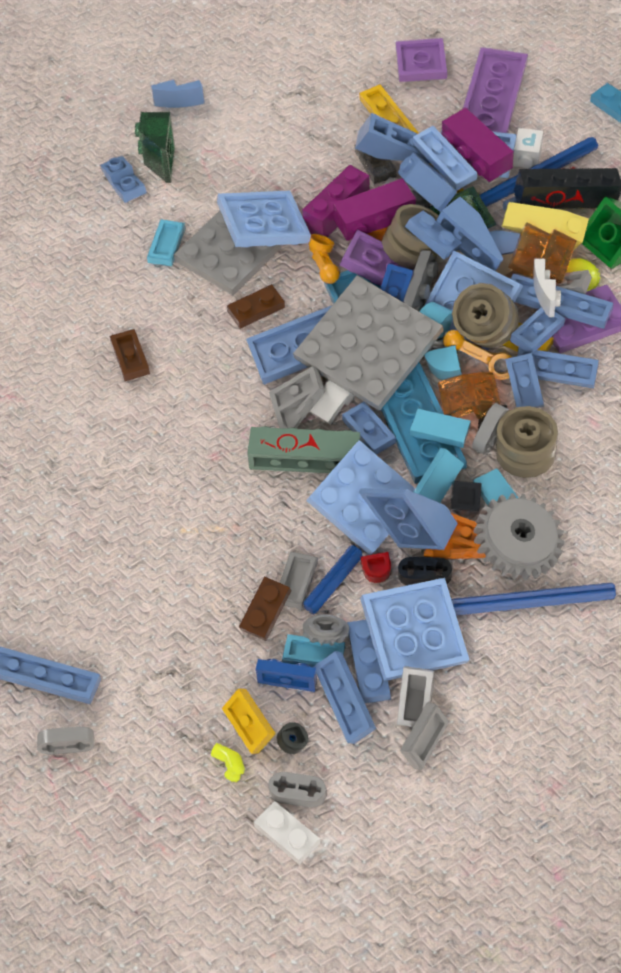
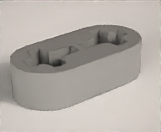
[472,403,509,455]
[37,727,94,755]
[269,772,326,808]

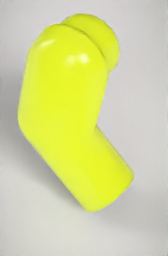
[211,743,245,782]

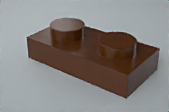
[227,284,285,329]
[109,329,150,381]
[239,576,292,641]

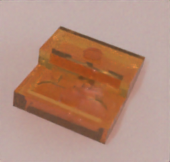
[508,222,577,284]
[437,372,502,419]

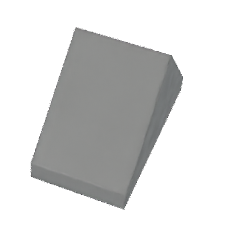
[397,666,434,727]

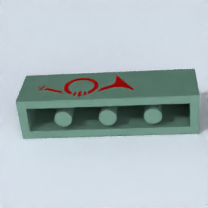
[247,426,361,473]

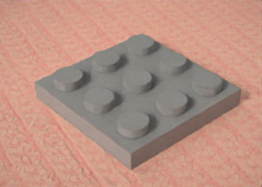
[174,211,281,296]

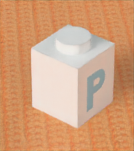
[513,128,543,169]

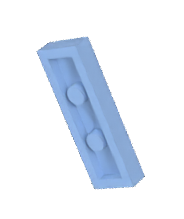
[413,126,477,191]

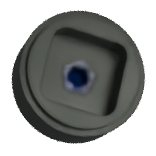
[277,722,308,754]

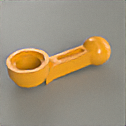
[308,234,340,284]
[443,330,512,380]

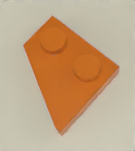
[424,513,486,560]

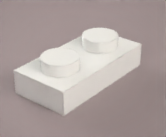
[254,801,320,865]

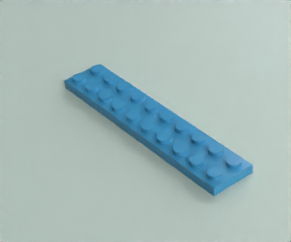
[324,271,467,484]

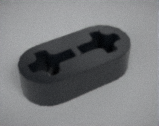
[398,557,452,585]

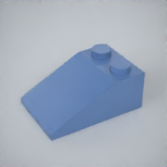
[359,488,458,550]

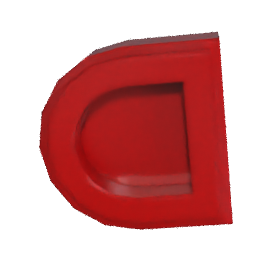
[360,552,391,583]

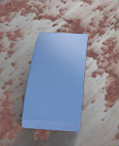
[151,80,205,108]
[100,155,147,203]

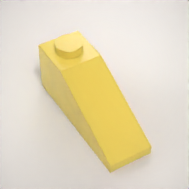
[501,202,589,251]

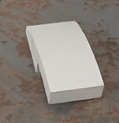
[533,259,561,317]
[309,380,354,425]

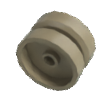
[382,204,439,270]
[452,283,519,348]
[496,406,558,478]

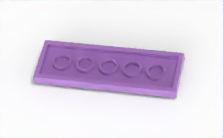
[463,47,528,133]

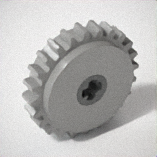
[473,493,565,581]

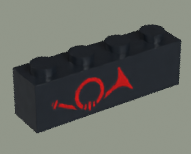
[514,168,621,209]

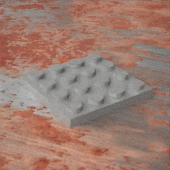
[293,276,444,411]

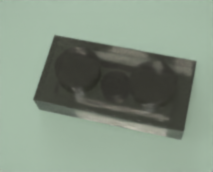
[354,144,397,184]

